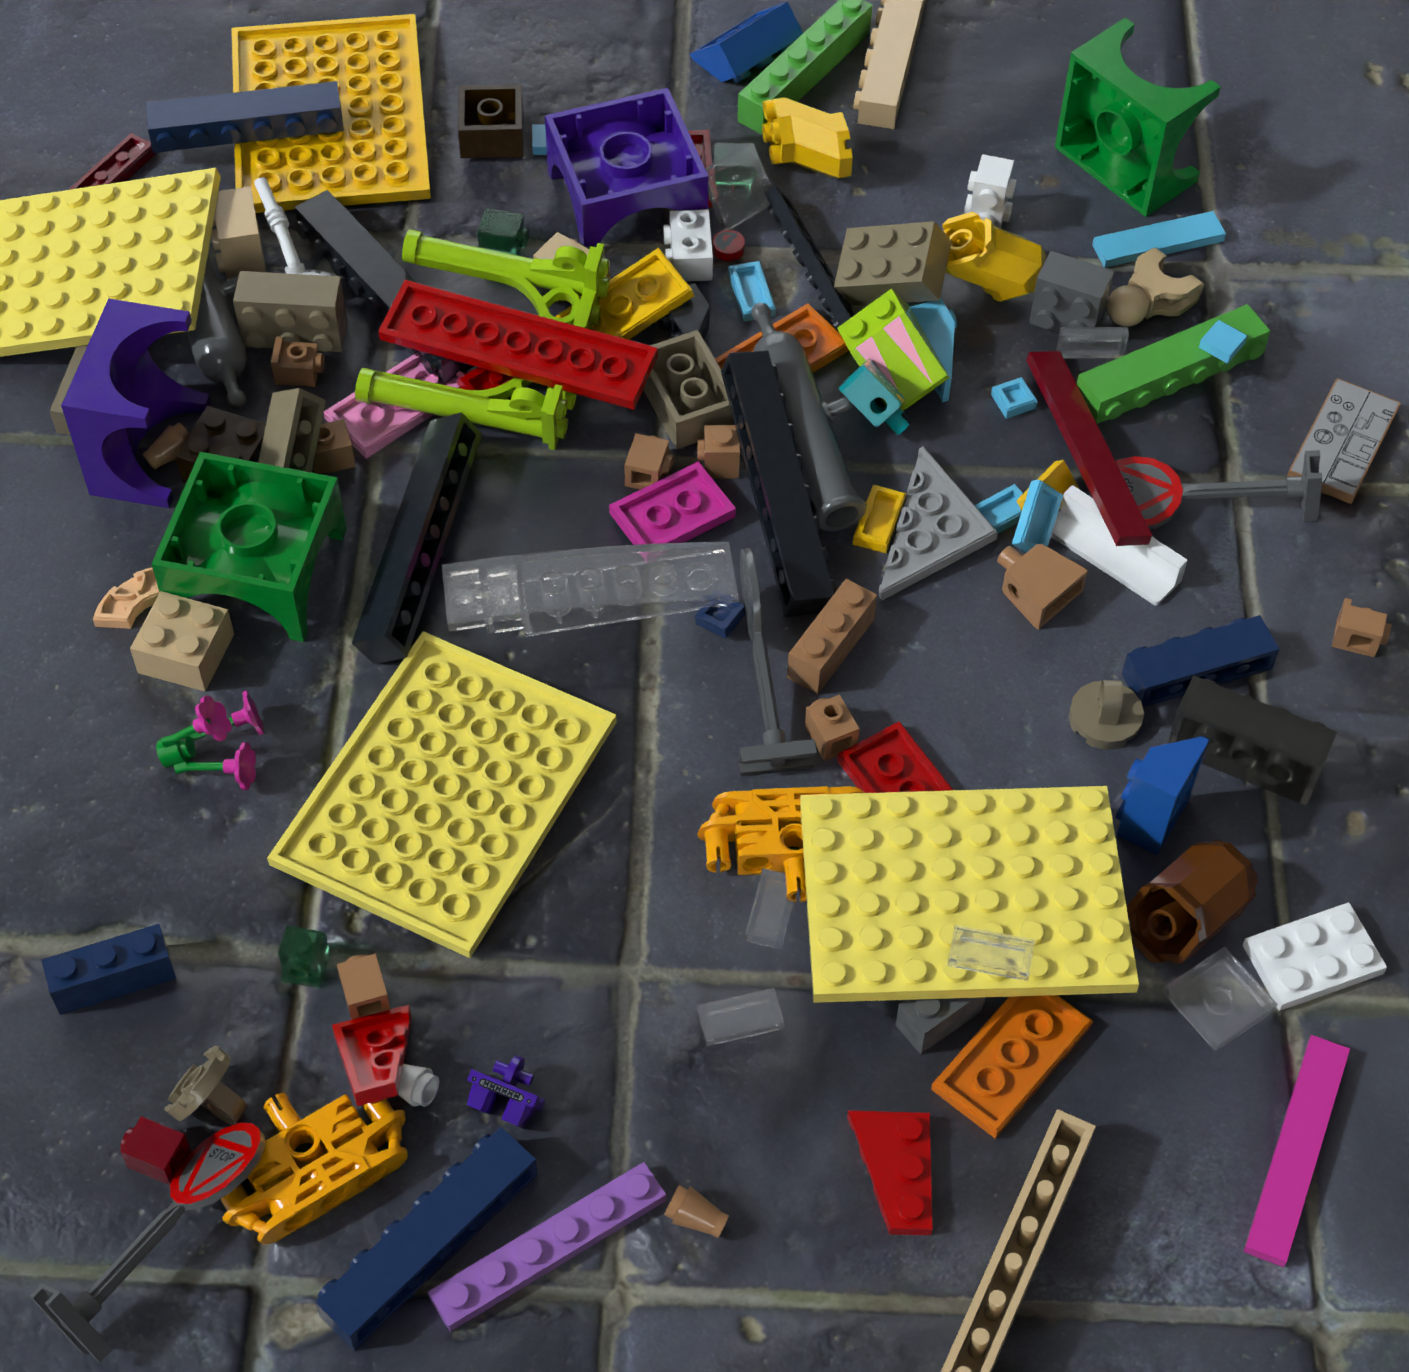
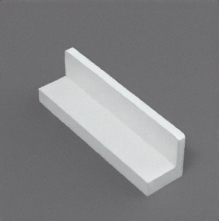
[1051,485,1188,606]

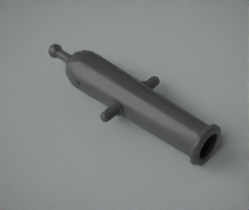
[186,256,247,409]
[751,302,867,531]

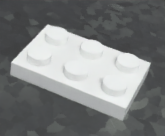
[1242,902,1387,1011]

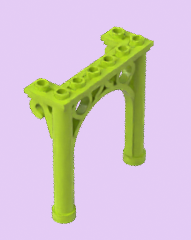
[355,229,609,450]

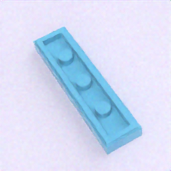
[1092,211,1226,268]

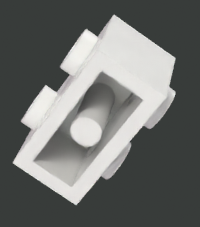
[964,154,1017,229]
[663,209,713,281]

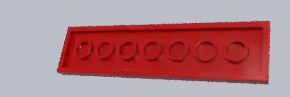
[378,280,658,410]

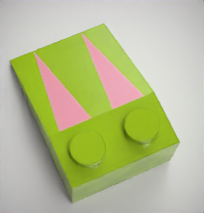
[837,288,950,411]

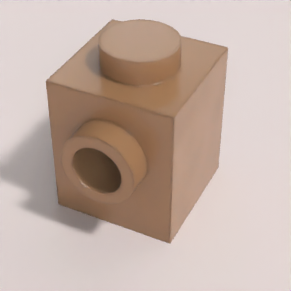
[313,419,356,474]
[697,425,740,479]
[624,433,674,490]
[805,694,860,761]
[337,953,390,1020]

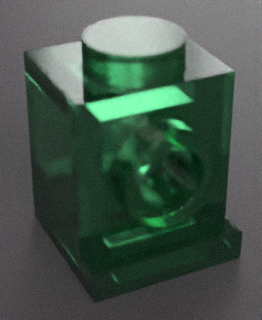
[278,925,331,989]

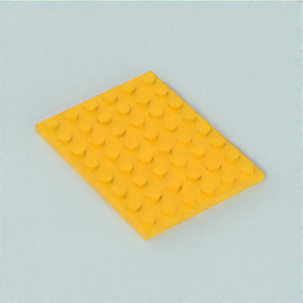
[232,14,431,213]

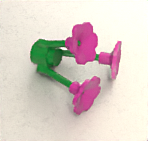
[156,690,264,790]

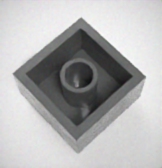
[1029,251,1114,344]

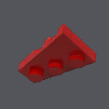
[332,1004,412,1106]
[847,1110,933,1236]

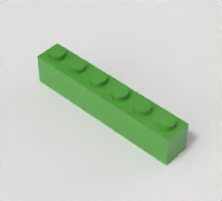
[738,0,873,135]
[1077,304,1270,424]

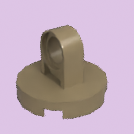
[1068,680,1144,750]
[164,1045,247,1125]

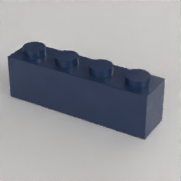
[1122,615,1280,707]

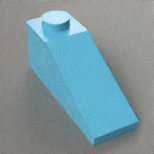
[910,298,957,403]

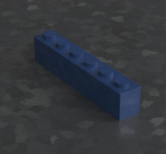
[146,81,344,153]
[315,1127,538,1351]

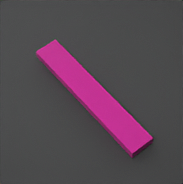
[1243,1035,1350,1267]

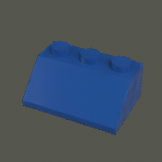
[690,1,803,83]
[1115,736,1209,856]

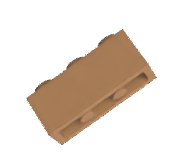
[787,579,877,695]

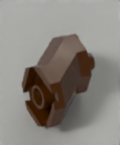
[1127,840,1258,963]

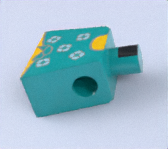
[838,358,913,435]

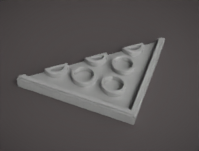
[879,446,997,600]

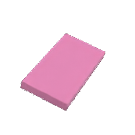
[324,353,465,459]

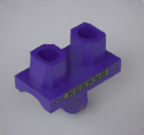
[467,1055,546,1129]

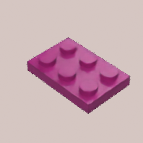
[609,461,736,561]

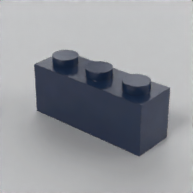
[41,924,176,1015]

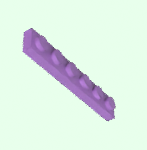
[427,1162,666,1332]

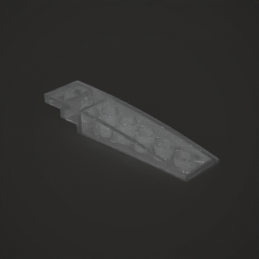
[442,542,739,637]

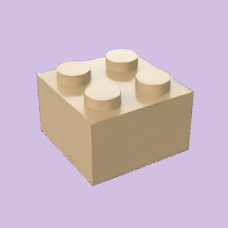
[211,186,266,280]
[130,591,234,691]

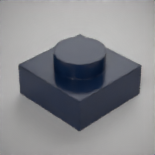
[695,591,745,638]

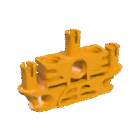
[697,786,864,903]
[220,1093,408,1245]

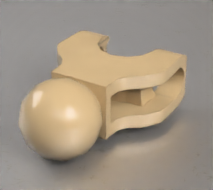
[1107,248,1204,327]

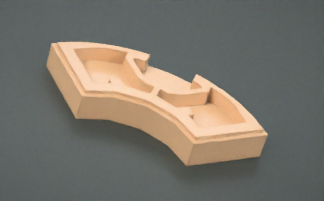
[93,567,160,629]

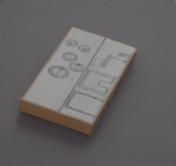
[1287,378,1401,504]

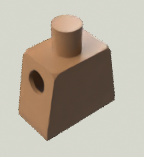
[997,544,1088,630]

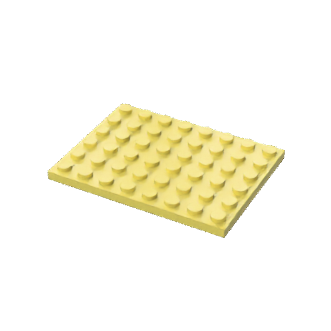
[0,168,221,357]
[267,631,617,958]
[800,786,1139,1003]

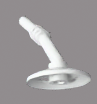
[254,177,331,276]

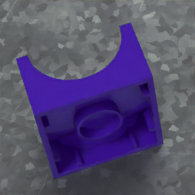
[545,88,708,249]
[61,298,212,508]

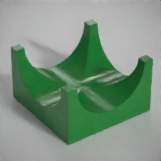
[1055,17,1221,217]
[151,452,347,642]

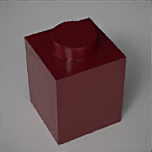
[120,1116,191,1186]

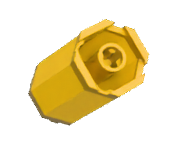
[762,98,853,178]
[942,212,1046,301]

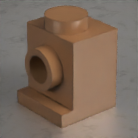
[271,337,325,387]
[1331,598,1392,657]

